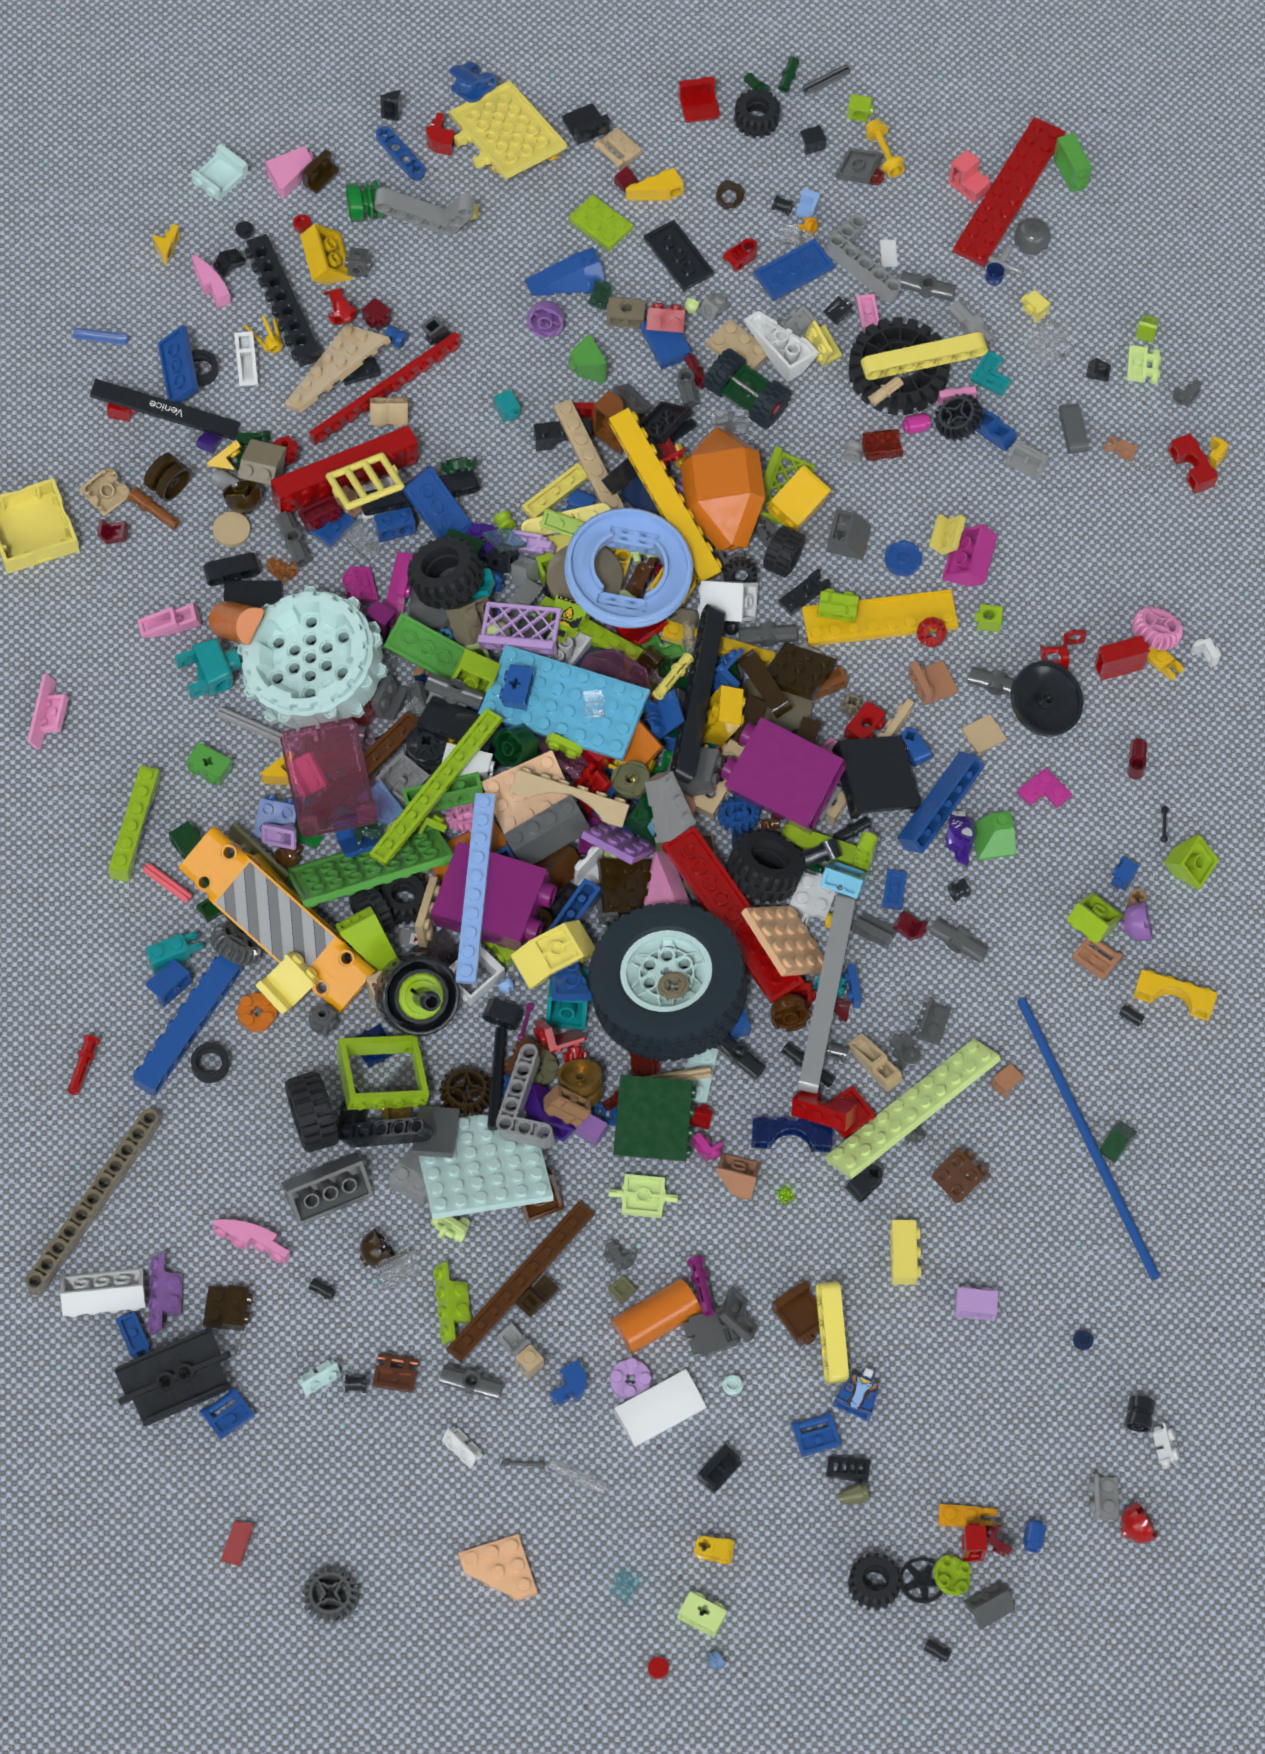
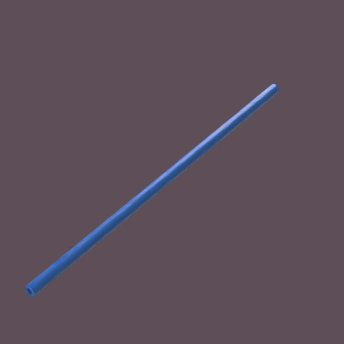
[1017,997,1160,1281]

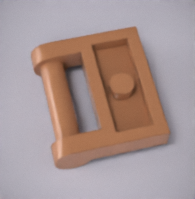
[1071,938,1124,981]

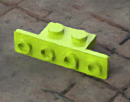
[433,1262,471,1345]

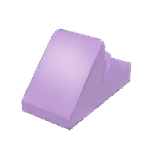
[262,823,296,850]

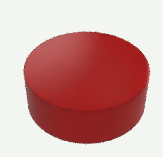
[293,214,311,233]
[647,1657,669,1680]

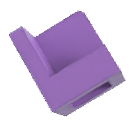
[576,1114,607,1147]

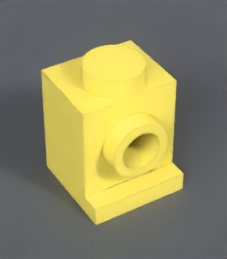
[1021,289,1051,323]

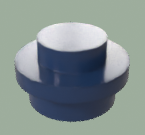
[1073,1330,1094,1351]

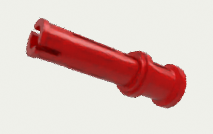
[67,1035,101,1096]

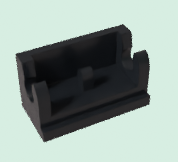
[697,1444,742,1494]

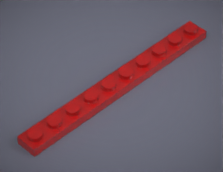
[309,331,460,446]

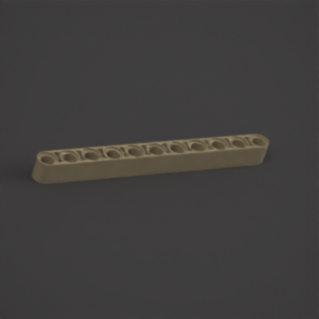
[26,1108,160,1295]

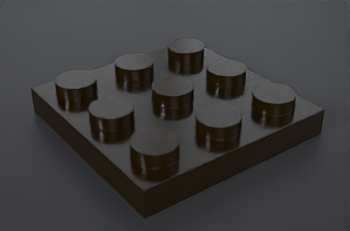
[767,642,837,701]
[597,858,652,915]

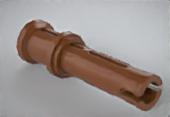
[127,487,181,531]

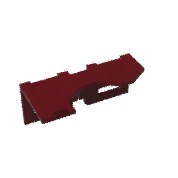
[834,999,851,1022]

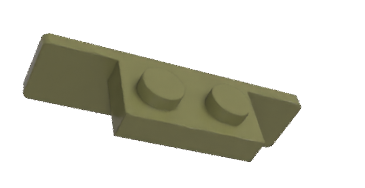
[228,823,289,883]

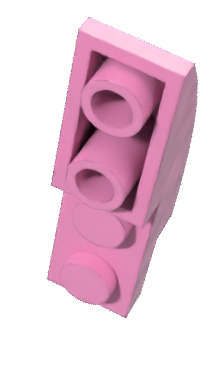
[212,1219,290,1264]

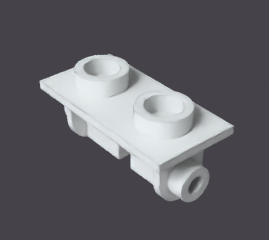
[1152,1423,1180,1468]
[442,1427,483,1469]

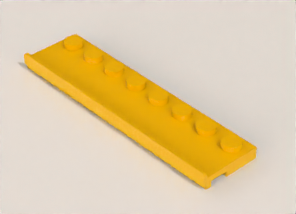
[802,589,958,647]

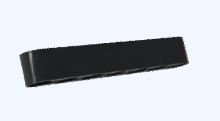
[357,470,481,516]

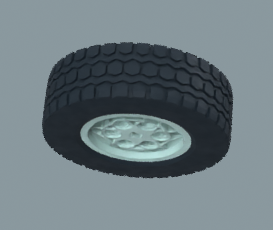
[589,902,747,1061]

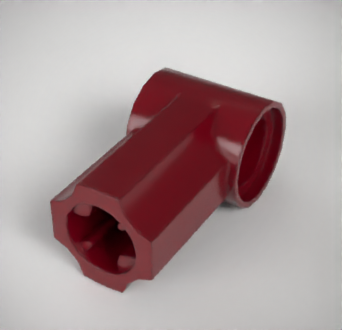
[1127,738,1147,780]

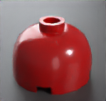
[1120,1501,1159,1544]

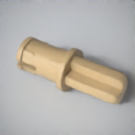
[868,376,903,406]

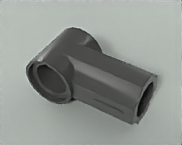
[677,368,700,408]

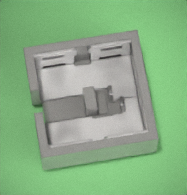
[375,752,430,808]

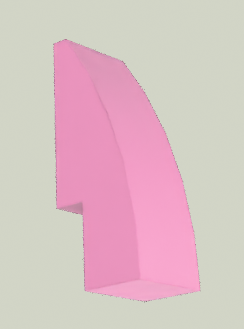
[191,255,231,308]
[137,603,202,638]

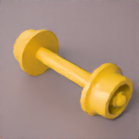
[865,119,905,178]

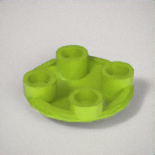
[933,1555,971,1596]

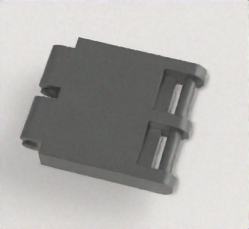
[682,1307,740,1357]

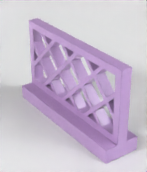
[477,602,562,656]

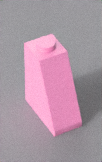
[265,146,314,199]

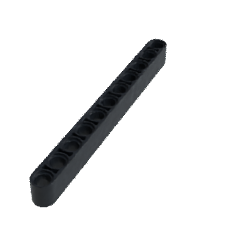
[670,604,726,784]

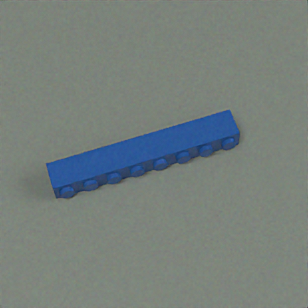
[133,955,242,1097]

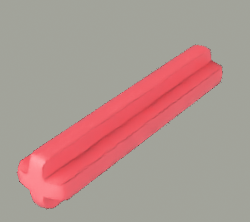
[143,863,193,903]

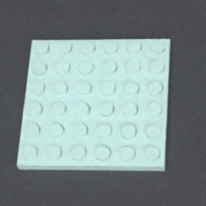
[418,1108,553,1219]

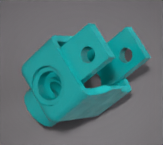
[175,638,242,699]

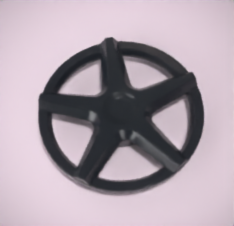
[900,1557,943,1604]

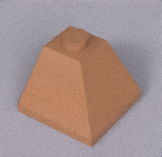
[716,1152,761,1199]

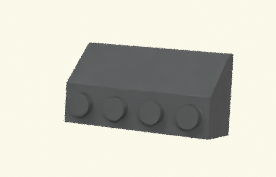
[503,795,590,865]
[281,1152,374,1226]

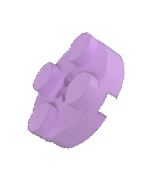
[610,1358,651,1400]

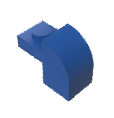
[550,1360,587,1406]

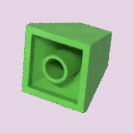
[568,334,607,384]
[974,811,1016,861]

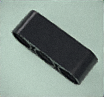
[203,552,261,586]

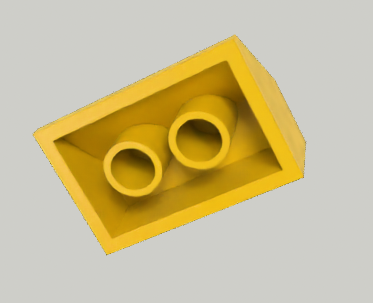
[300,223,353,285]

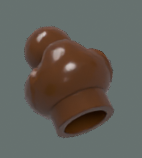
[274,843,303,867]

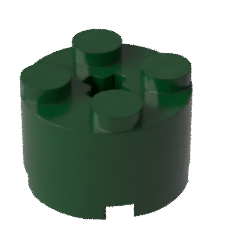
[493,724,540,767]

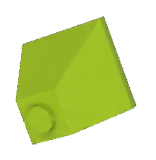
[1164,835,1219,890]

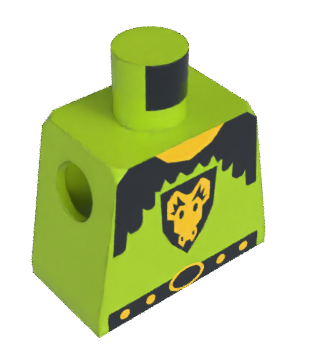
[551,595,590,643]

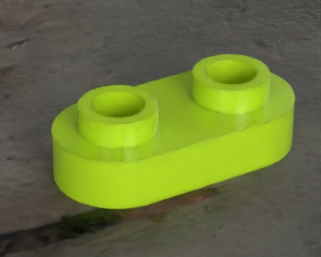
[545,733,583,759]

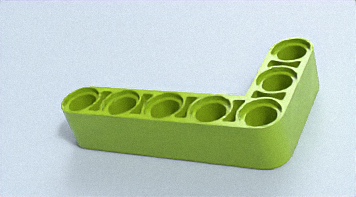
[781,824,878,872]

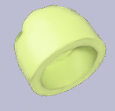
[684,298,700,314]

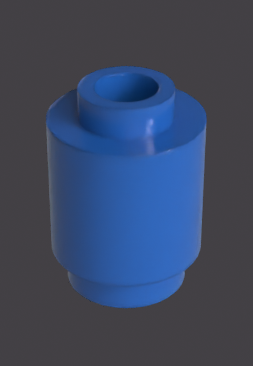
[1023,1520,1046,1553]

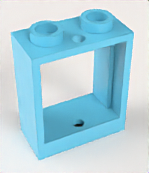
[820,860,869,899]

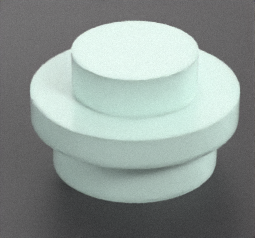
[722,1375,743,1396]

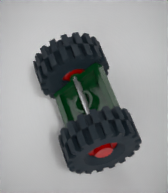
[703,348,792,429]

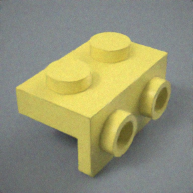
[929,514,966,555]

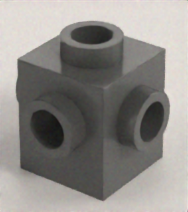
[344,247,372,277]
[308,1003,338,1037]

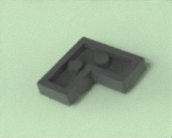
[719,1287,758,1342]

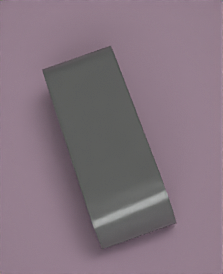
[1059,403,1088,454]

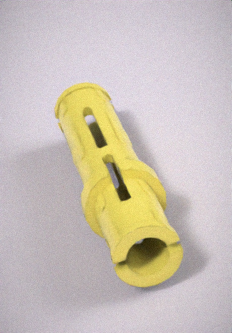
[652,652,694,700]

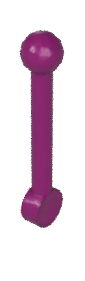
[517,1003,534,1041]

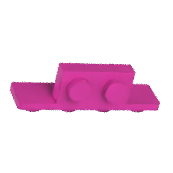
[385,552,413,621]

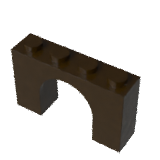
[732,696,821,747]

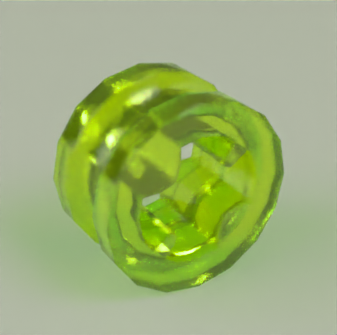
[776,1185,795,1206]

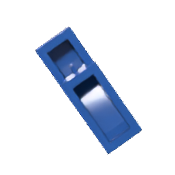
[969,408,1017,451]

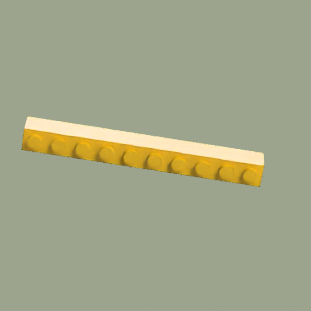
[608,408,723,584]

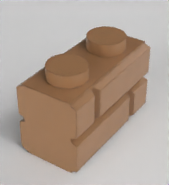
[543,1084,591,1127]

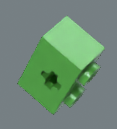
[186,742,233,786]

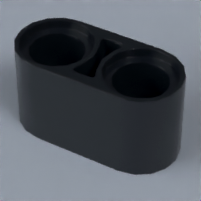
[482,998,524,1030]

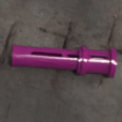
[687,1256,715,1317]

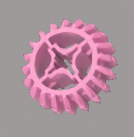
[1132,606,1183,651]

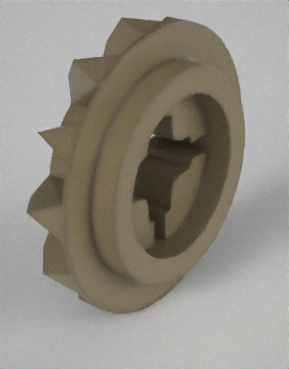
[657,972,690,1001]

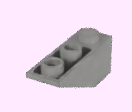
[498,578,543,633]

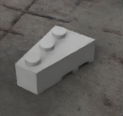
[645,771,696,843]

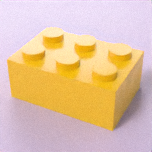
[701,685,745,745]

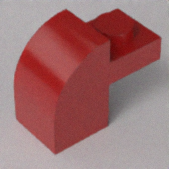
[426,112,455,156]

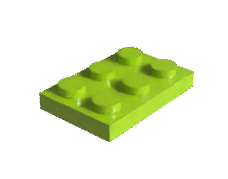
[568,194,634,252]

